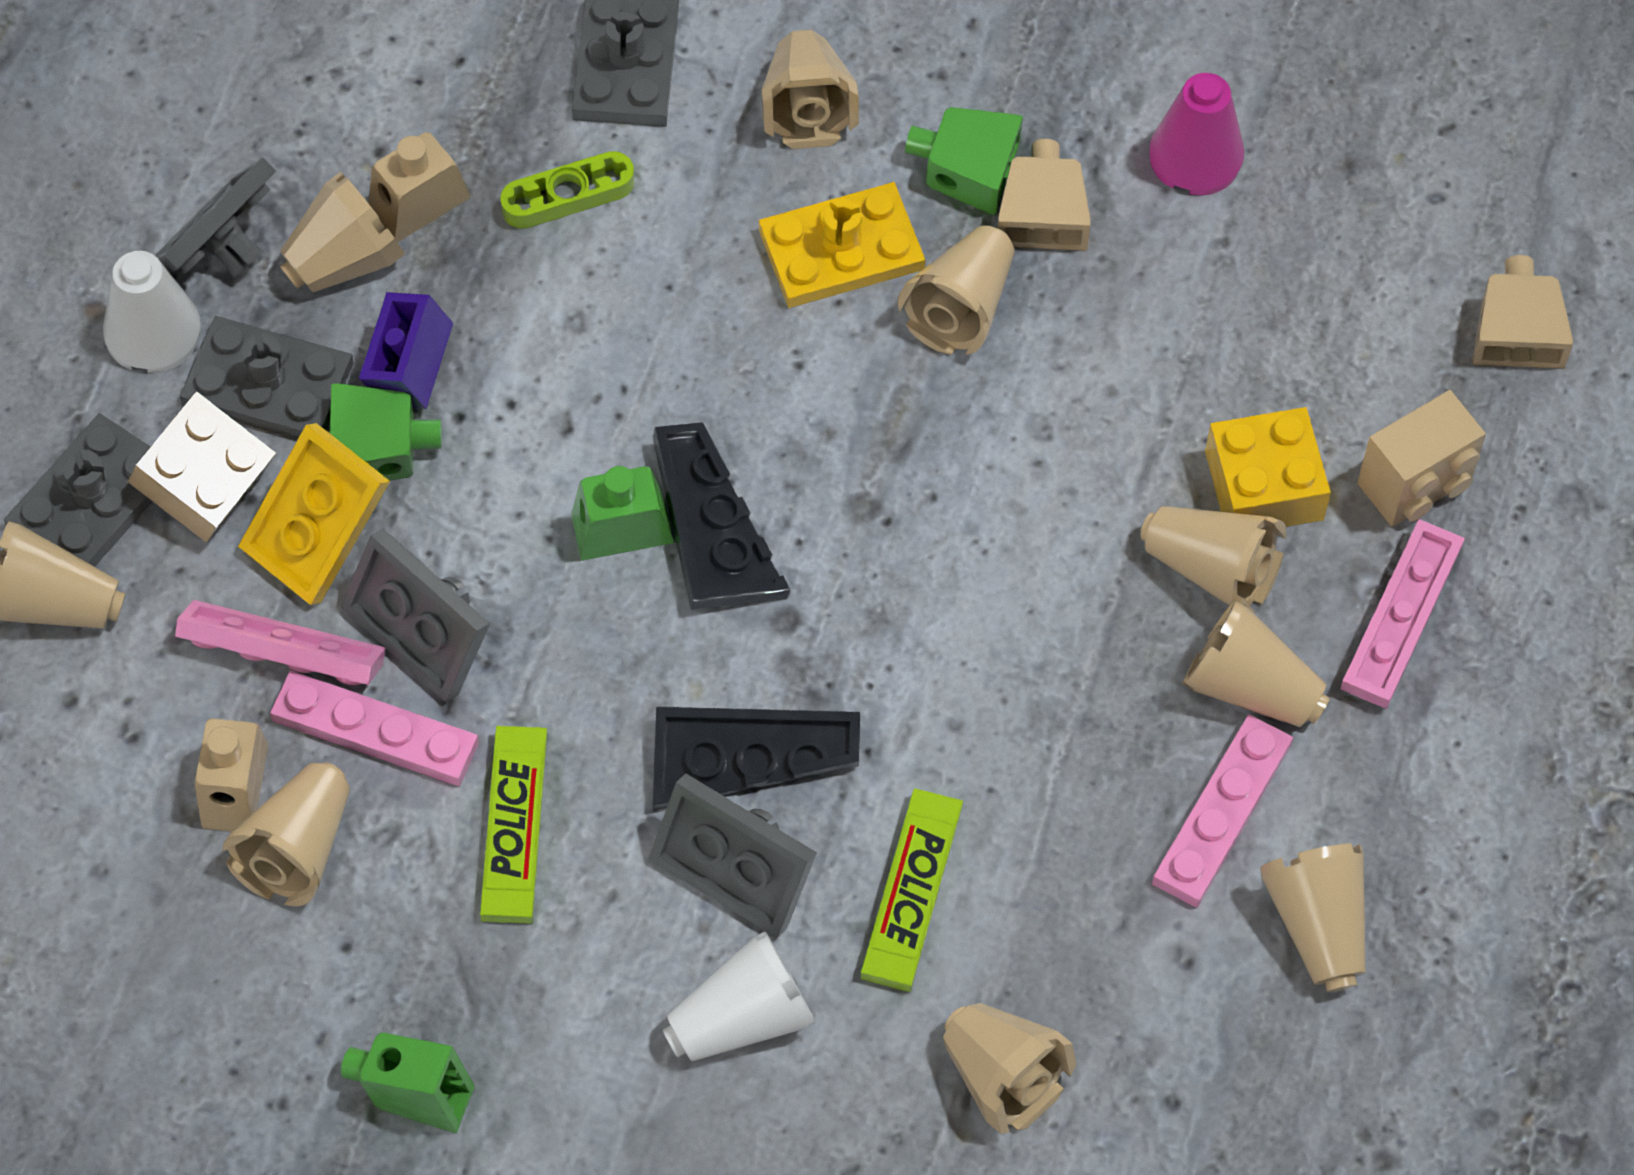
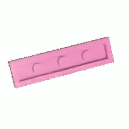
[1340,519,1465,709]
[175,600,386,685]
[270,670,479,787]
[1152,714,1294,908]

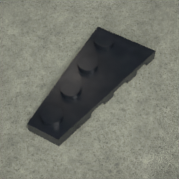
[652,422,791,610]
[652,707,860,811]

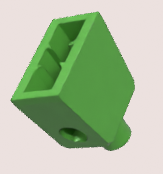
[905,107,1023,215]
[330,383,442,481]
[571,466,674,561]
[341,1032,475,1134]

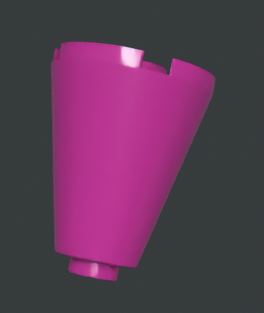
[1149,73,1244,196]

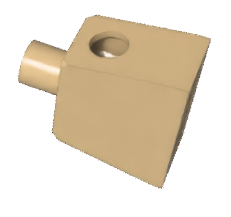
[368,132,470,242]
[998,139,1091,251]
[1472,255,1573,369]
[195,718,269,832]

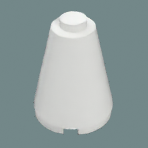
[103,251,201,373]
[663,931,816,1062]

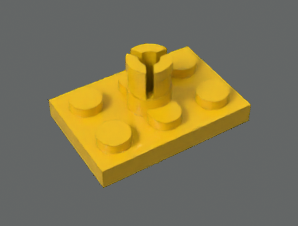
[758,182,926,308]
[238,423,390,605]

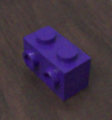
[359,292,453,409]

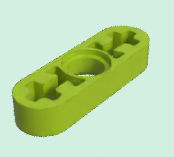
[500,151,635,229]

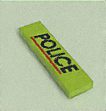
[480,726,548,924]
[860,788,963,992]

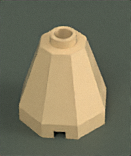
[762,30,859,149]
[280,172,405,293]
[943,1003,1077,1134]

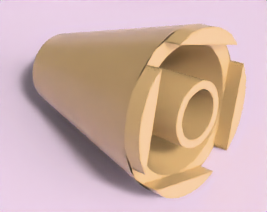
[897,226,1015,355]
[1141,506,1286,613]
[0,521,126,629]
[1183,600,1330,727]
[223,763,350,907]
[1260,843,1366,993]

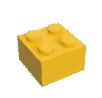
[1205,407,1331,527]

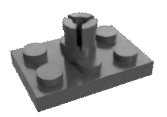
[572,0,679,127]
[154,157,276,279]
[180,316,354,439]
[4,413,153,567]
[341,529,490,702]
[648,774,817,938]

